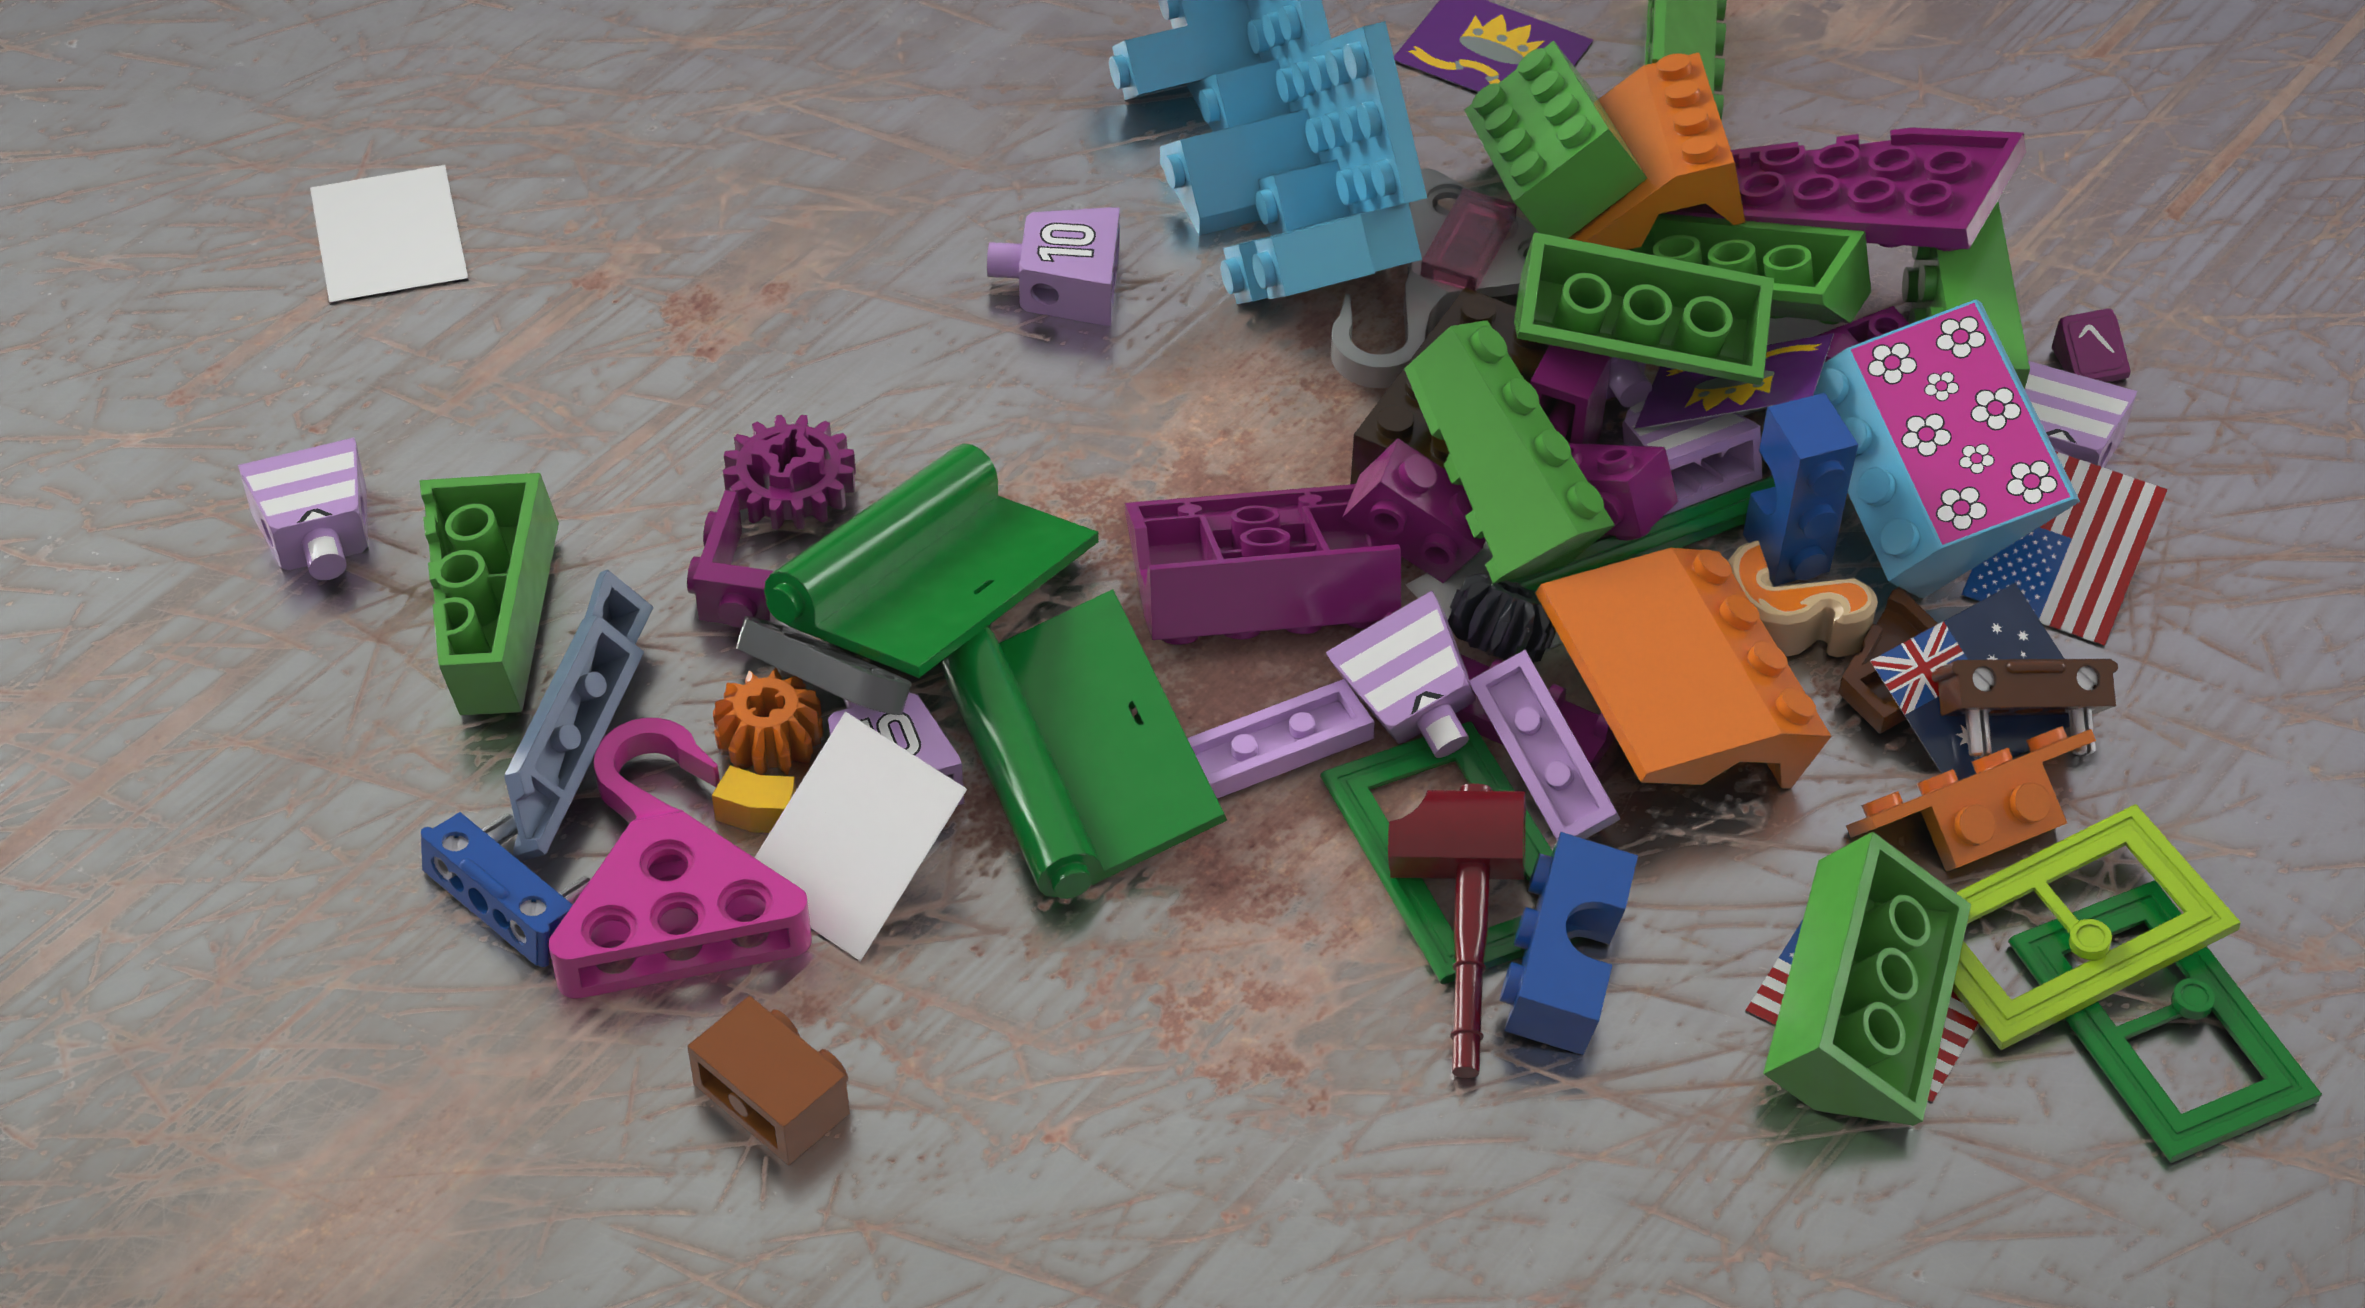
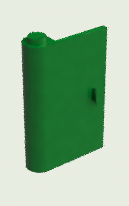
[764,443,1099,678]
[938,589,1227,899]

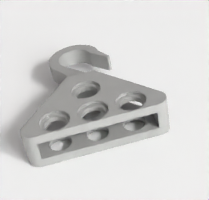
[1330,168,1539,388]

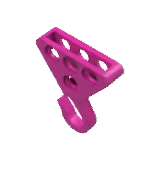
[548,718,812,999]

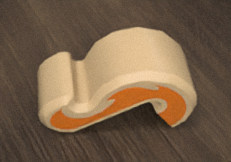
[1728,541,1878,657]

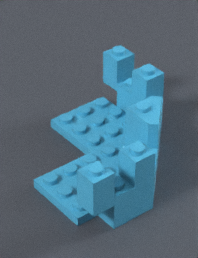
[1109,0,1427,304]

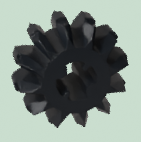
[1448,573,1556,663]

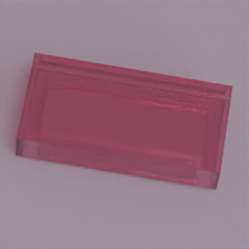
[1420,188,1517,291]

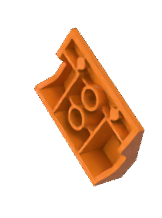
[1568,52,1746,250]
[1535,547,1831,789]

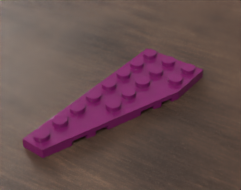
[1664,127,2026,251]

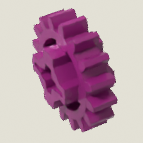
[723,415,856,530]

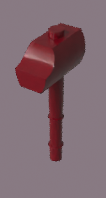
[1388,784,1526,1078]

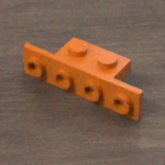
[1846,726,2096,871]

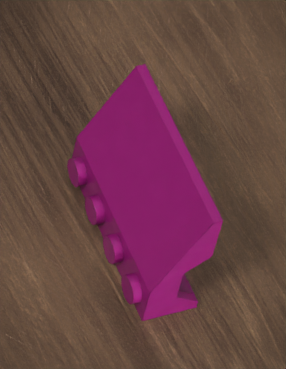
[1125,484,1401,645]

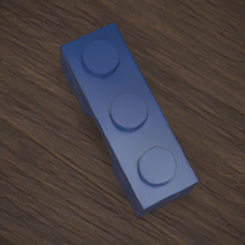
[1743,393,1858,586]
[1499,832,1638,1055]

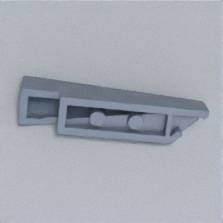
[504,569,654,861]

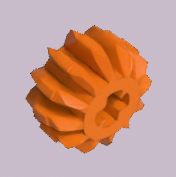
[713,667,824,776]

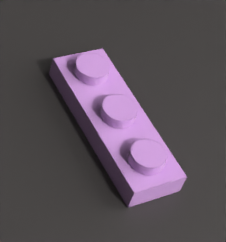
[1469,650,1621,840]
[1187,679,1374,799]

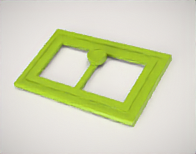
[1952,804,2241,1050]

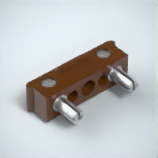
[1931,659,2118,757]

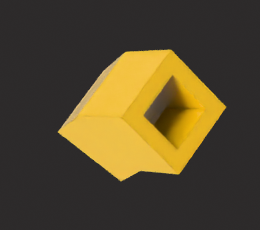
[712,765,796,833]

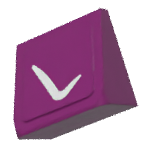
[2051,308,2131,382]

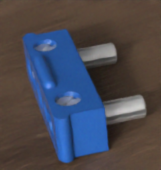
[421,812,590,967]

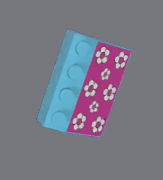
[1814,299,2080,599]

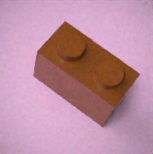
[687,995,850,1166]

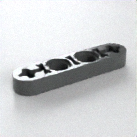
[736,616,911,715]

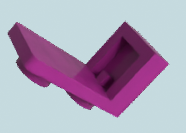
[687,490,776,628]

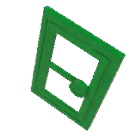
[1320,721,1575,984]
[2008,880,2322,1163]

